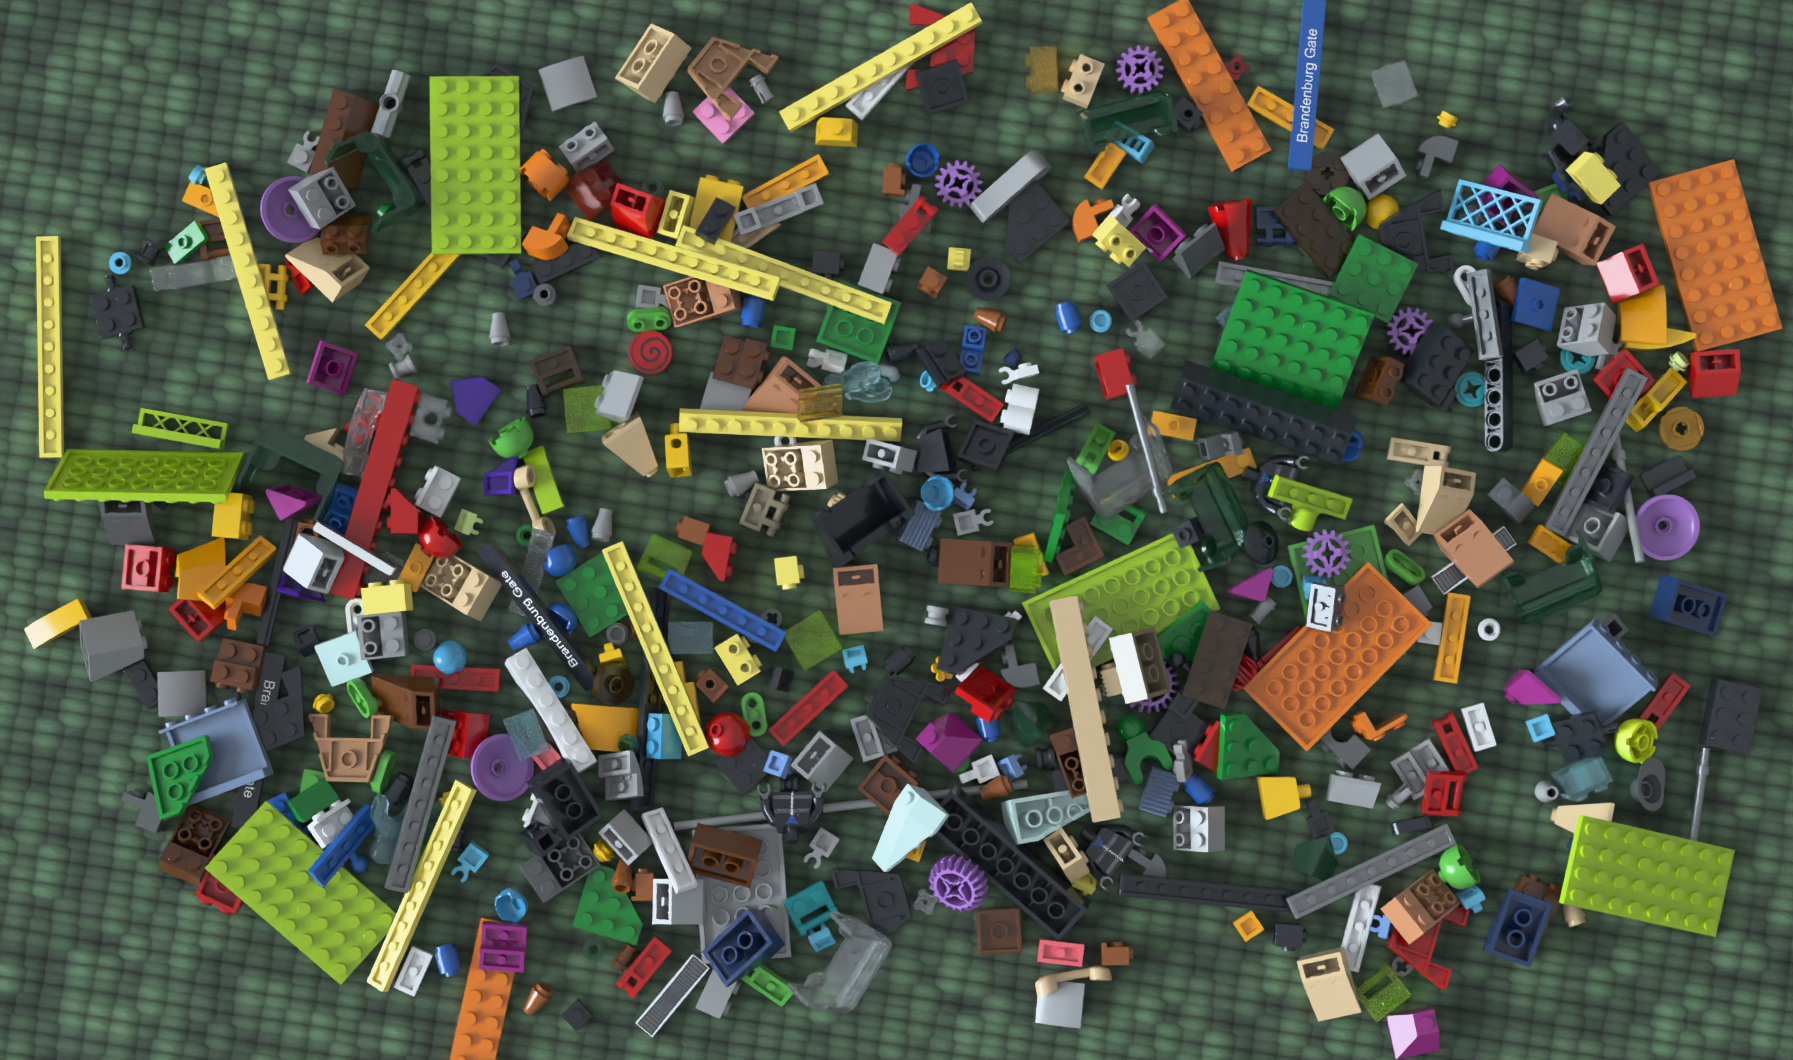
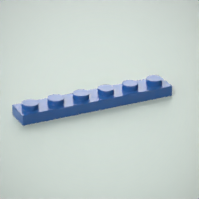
[659,568,787,652]

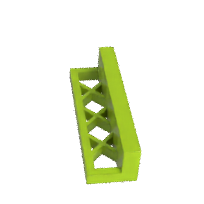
[132,408,229,450]

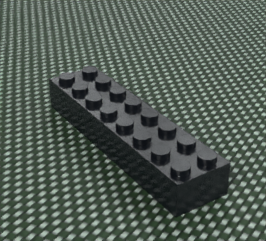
[1170,360,1357,465]
[936,784,1091,941]

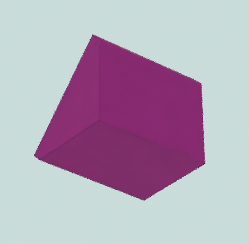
[1129,204,1187,262]
[306,340,358,395]
[266,484,327,521]
[1227,568,1273,602]

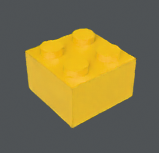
[212,493,255,540]

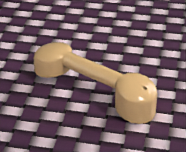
[514,464,556,539]
[1035,966,1112,998]

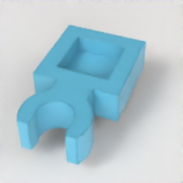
[451,841,490,882]

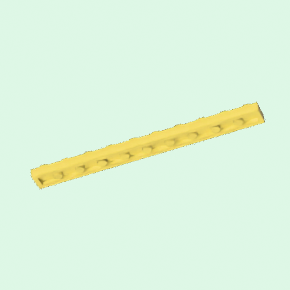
[779,3,982,133]
[205,162,292,381]
[567,217,781,301]
[675,225,892,324]
[36,236,64,458]
[679,408,902,442]
[602,541,709,756]
[367,780,477,992]

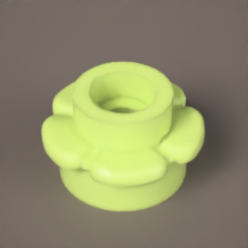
[1669,351,1690,372]

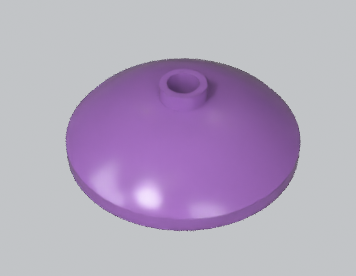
[260,176,321,243]
[1636,494,1700,560]
[471,734,534,801]

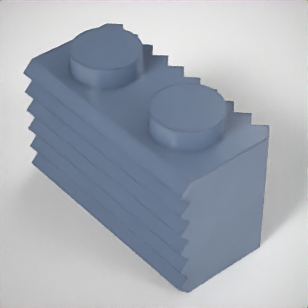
[896,499,942,552]
[1138,766,1180,817]

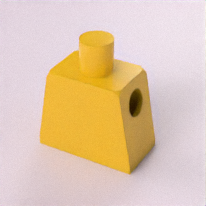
[815,117,858,147]
[665,423,692,478]
[1257,776,1311,820]

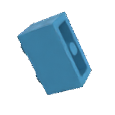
[646,713,682,759]

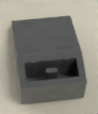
[1172,222,1225,279]
[99,500,156,545]
[518,833,600,904]

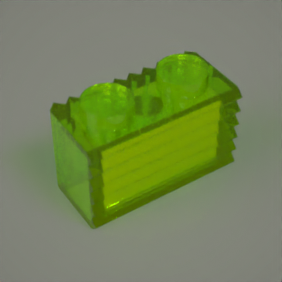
[1009,544,1043,593]

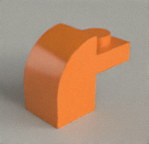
[1072,198,1114,243]
[522,213,571,260]
[224,583,267,631]

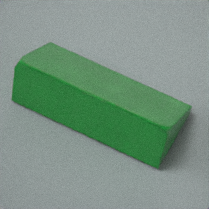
[287,778,339,822]

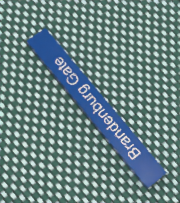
[1288,0,1326,172]

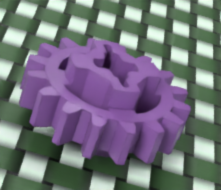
[1115,45,1164,95]
[935,160,983,209]
[1385,307,1432,356]
[1301,529,1351,578]

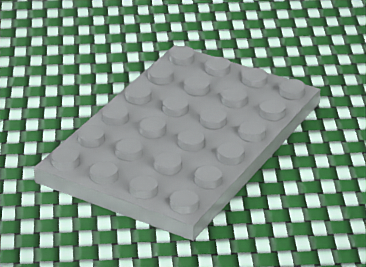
[692,824,791,964]

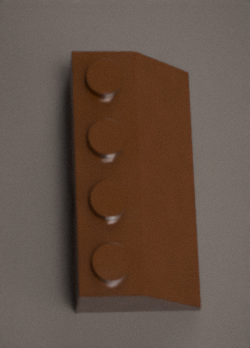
[309,89,380,190]

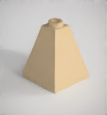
[601,412,658,478]
[1551,802,1615,833]

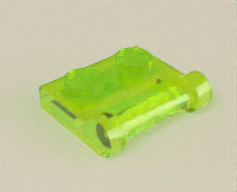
[637,534,694,579]
[1355,963,1412,1023]

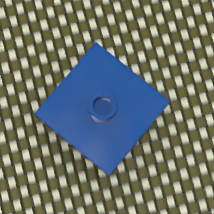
[1510,278,1560,332]

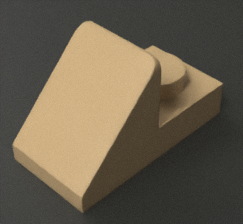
[304,428,350,464]
[1384,503,1422,546]

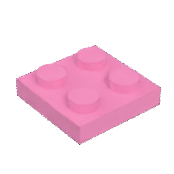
[692,87,755,144]

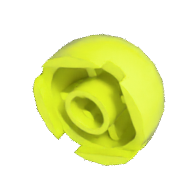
[1614,718,1658,764]

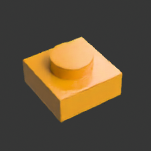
[1232,910,1264,942]

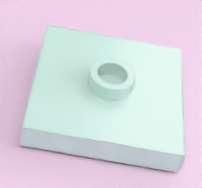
[314,630,374,687]

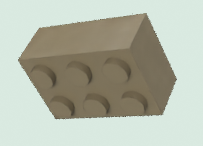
[1109,627,1171,704]

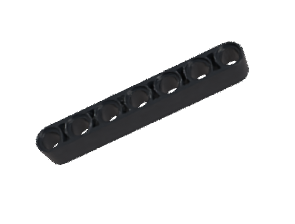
[1484,299,1513,453]

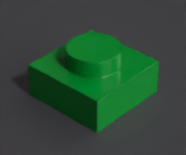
[770,325,796,351]

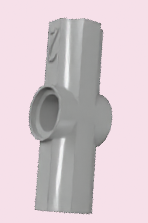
[371,70,411,139]

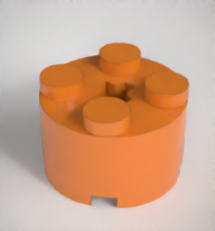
[518,149,570,201]

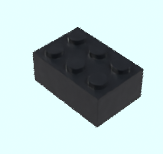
[1399,323,1474,406]
[1698,679,1762,755]
[526,757,604,841]

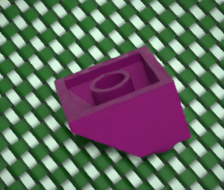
[1478,164,1539,227]
[1502,669,1562,705]
[916,711,983,773]
[1386,1006,1440,1060]

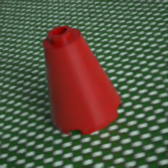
[1207,198,1252,261]

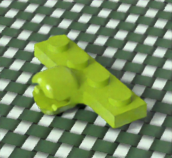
[1268,474,1353,531]

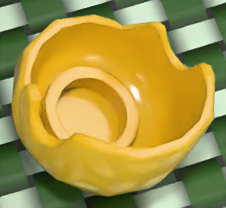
[1365,194,1399,230]

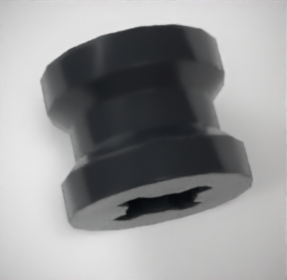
[1035,745,1056,769]
[780,774,798,792]

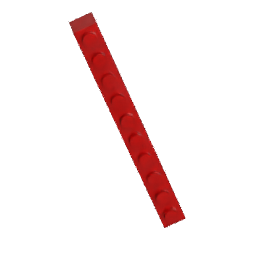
[329,379,422,600]

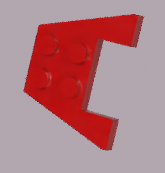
[906,4,975,91]
[1387,906,1471,990]

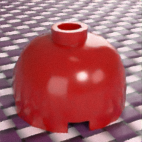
[418,516,463,559]
[704,712,750,758]

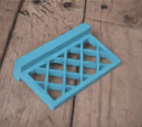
[1440,179,1543,254]

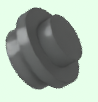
[606,623,629,645]
[414,629,437,651]

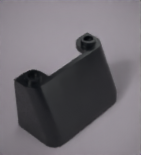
[812,471,915,568]

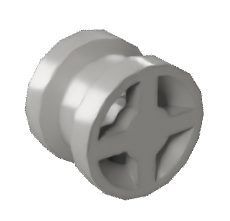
[925,605,949,626]

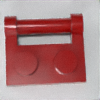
[1421,770,1468,816]

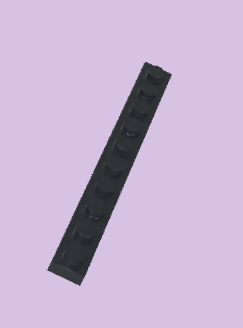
[630,587,671,811]

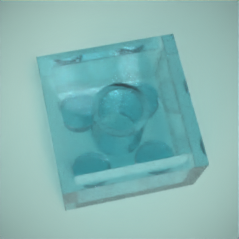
[1551,756,1613,802]

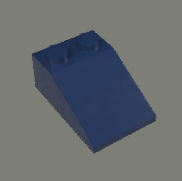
[1649,575,1728,637]
[1482,889,1552,967]
[702,908,786,987]

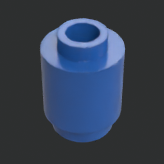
[1474,227,1501,262]
[741,294,766,328]
[1055,300,1082,335]
[976,716,1002,743]
[1182,772,1214,805]
[435,943,462,977]

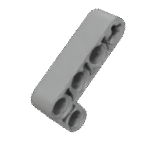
[969,150,1052,224]

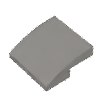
[538,56,597,112]
[700,372,752,411]
[157,670,207,717]
[850,715,898,762]
[1390,737,1452,800]
[598,750,644,801]
[1035,977,1085,1028]

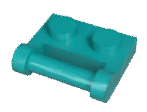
[782,881,840,937]

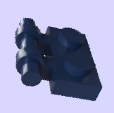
[1255,206,1298,247]

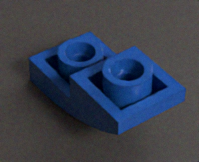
[960,325,987,375]
[325,483,358,534]

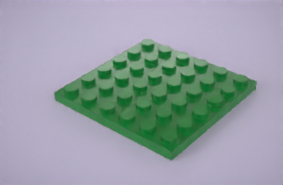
[1210,269,1375,410]

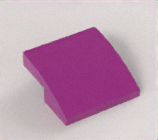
[479,921,528,973]

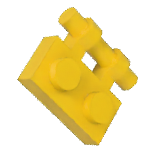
[245,264,289,310]

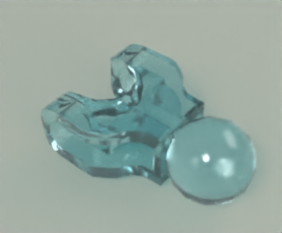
[821,361,892,403]
[369,794,408,864]

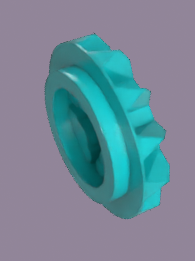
[1560,349,1596,374]
[1454,372,1485,407]

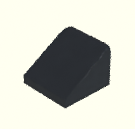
[293,624,322,657]

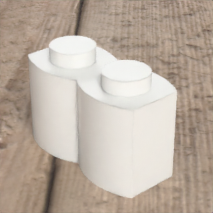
[1000,384,1039,435]

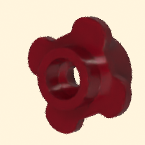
[1224,54,1250,81]

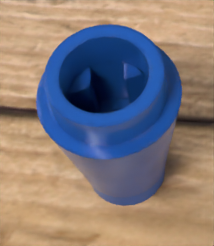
[566,514,591,549]
[508,623,543,651]

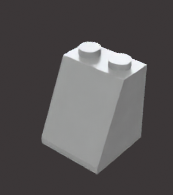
[79,610,147,682]

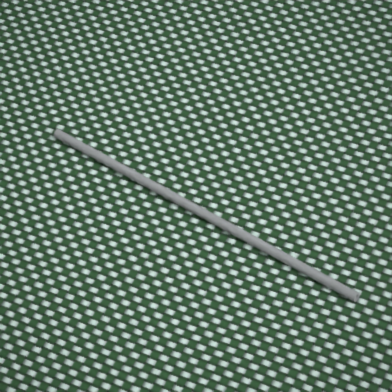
[674,780,1028,831]

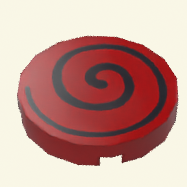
[628,331,673,375]

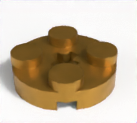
[1658,407,1704,451]

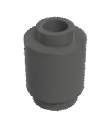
[533,284,558,308]

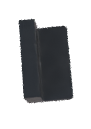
[1640,455,1696,498]

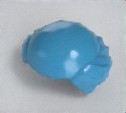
[921,475,955,511]
[433,640,467,675]
[495,888,528,923]

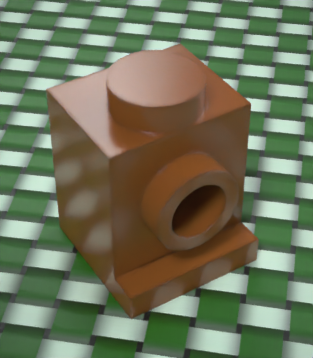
[882,163,906,197]
[917,266,947,300]
[695,668,730,703]
[631,868,656,901]
[1100,941,1133,965]

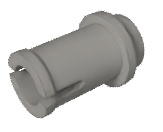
[749,74,774,104]
[1249,596,1277,625]
[1386,782,1415,809]

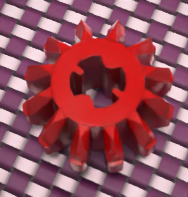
[1232,655,1259,692]

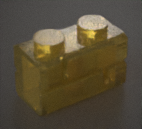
[1025,46,1058,95]

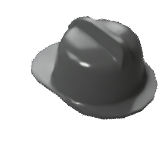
[1630,757,1665,811]

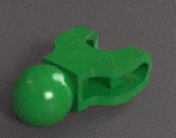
[1116,714,1173,786]

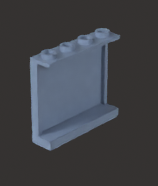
[1534,618,1658,726]
[159,697,274,806]

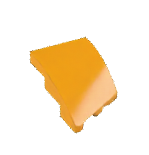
[1617,285,1667,345]
[175,538,225,601]
[571,703,639,753]

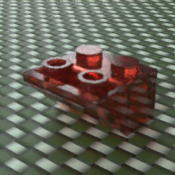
[564,159,624,221]

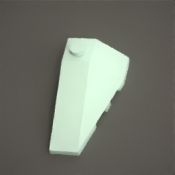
[872,784,949,872]
[1001,790,1090,845]

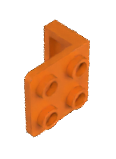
[1349,711,1409,741]

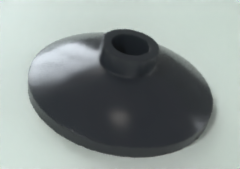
[966,257,1011,301]
[1243,521,1279,565]

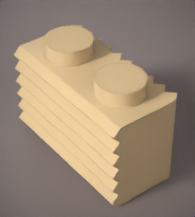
[1097,662,1122,697]

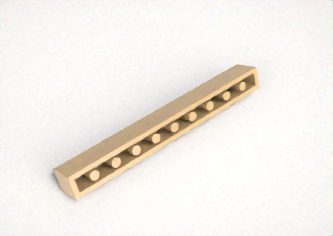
[1049,596,1124,822]

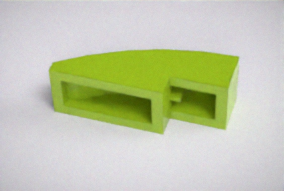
[523,446,565,515]

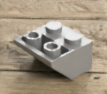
[1341,133,1406,200]
[288,167,356,229]
[1557,302,1616,356]
[1534,369,1591,427]
[283,533,344,594]
[357,611,410,660]
[791,730,854,793]
[1325,770,1381,808]
[1173,805,1225,852]
[652,878,705,925]

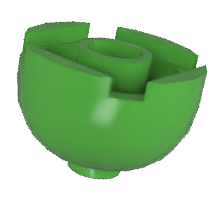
[1322,186,1367,231]
[488,417,534,459]
[1438,844,1480,889]

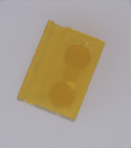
[797,384,843,423]

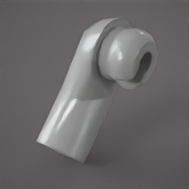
[866,363,900,382]

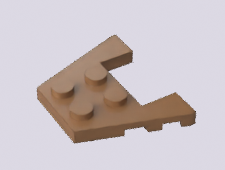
[687,37,779,122]
[309,714,394,782]

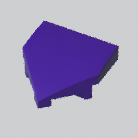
[450,376,501,426]

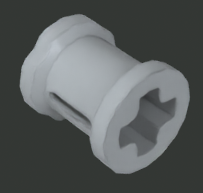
[389,354,418,380]

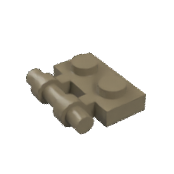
[739,482,791,537]

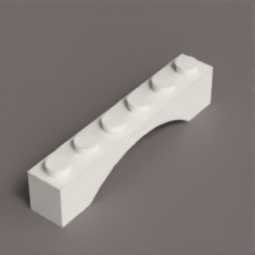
[505,648,597,774]

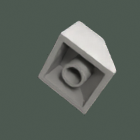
[594,370,644,423]
[1564,503,1629,562]

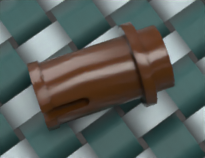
[612,942,637,973]

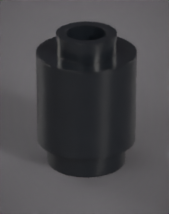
[883,644,916,677]
[383,771,414,806]

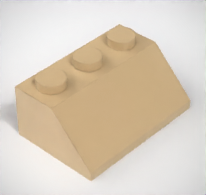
[615,24,691,103]

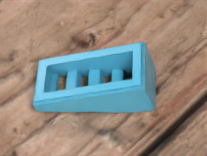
[1104,120,1154,164]

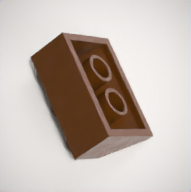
[688,823,763,888]

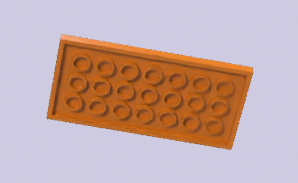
[1647,159,1783,352]
[1243,562,1432,751]

